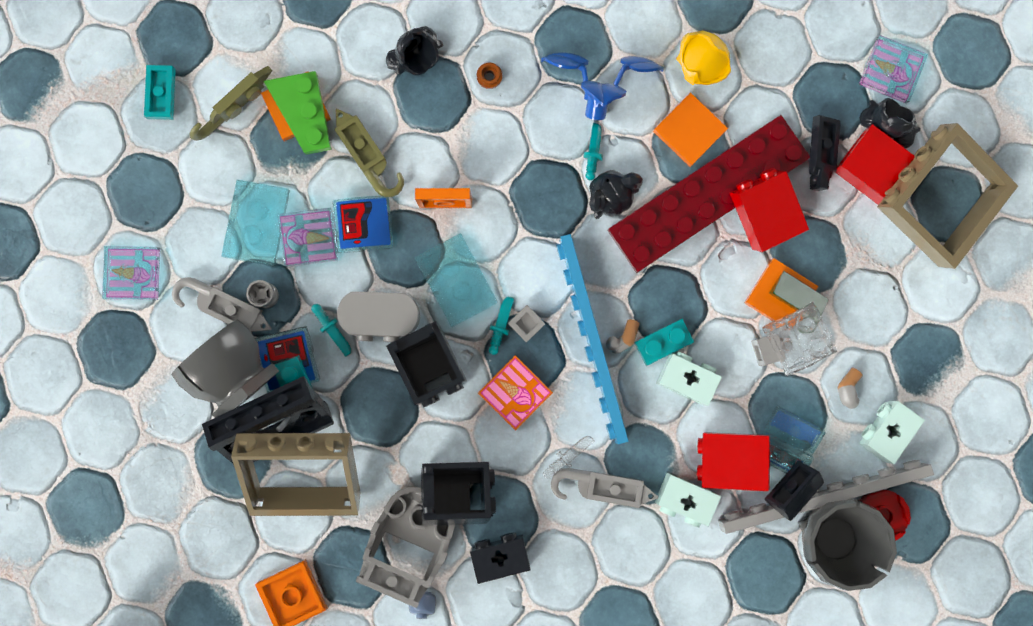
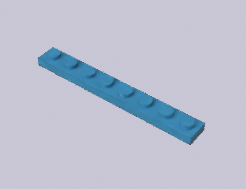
[556,234,629,444]

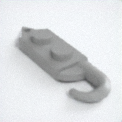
[172,277,272,333]
[551,468,658,508]

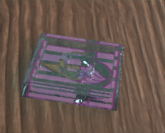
[858,35,928,104]
[277,208,338,267]
[102,246,160,300]

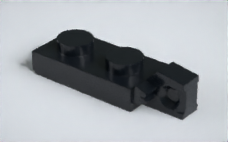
[809,115,841,191]

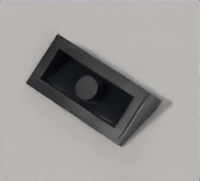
[764,460,824,521]

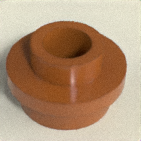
[476,62,502,89]

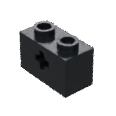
[470,532,531,584]

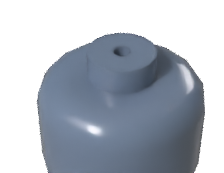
[409,591,436,619]

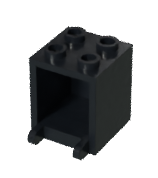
[386,321,467,407]
[421,462,496,526]

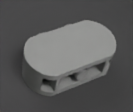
[337,292,420,342]

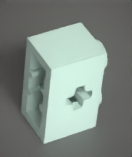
[656,352,722,406]
[859,401,925,464]
[655,473,721,528]

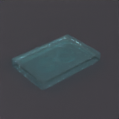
[221,180,290,267]
[414,233,498,327]

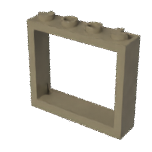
[877,123,1018,269]
[231,433,361,516]

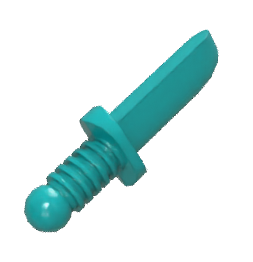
[583,123,603,181]
[489,297,514,355]
[311,304,351,357]

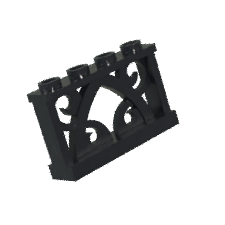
[202,376,334,465]

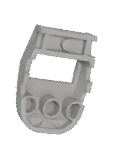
[356,487,455,608]

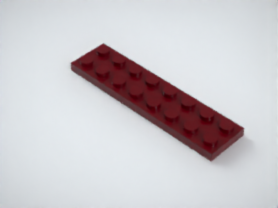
[607,115,810,274]

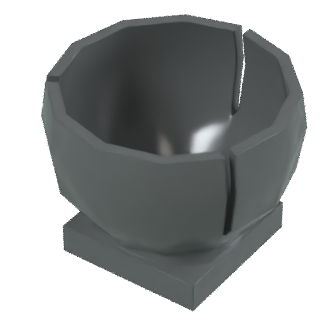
[171,320,279,418]
[798,499,897,591]

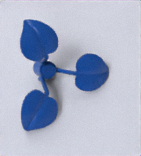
[541,52,665,120]

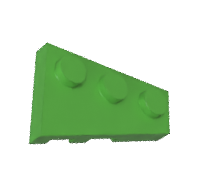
[264,71,332,155]

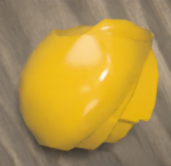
[676,31,731,85]

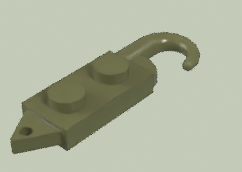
[189,66,273,141]
[334,109,404,197]

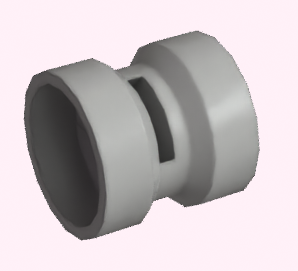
[246,280,279,309]

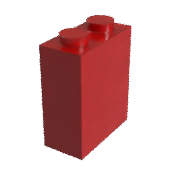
[835,124,915,205]
[729,168,809,252]
[697,432,770,491]

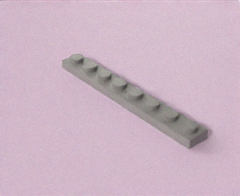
[718,460,934,534]

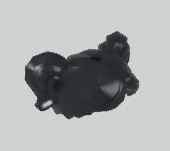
[386,26,444,75]
[859,98,921,149]
[589,170,643,219]

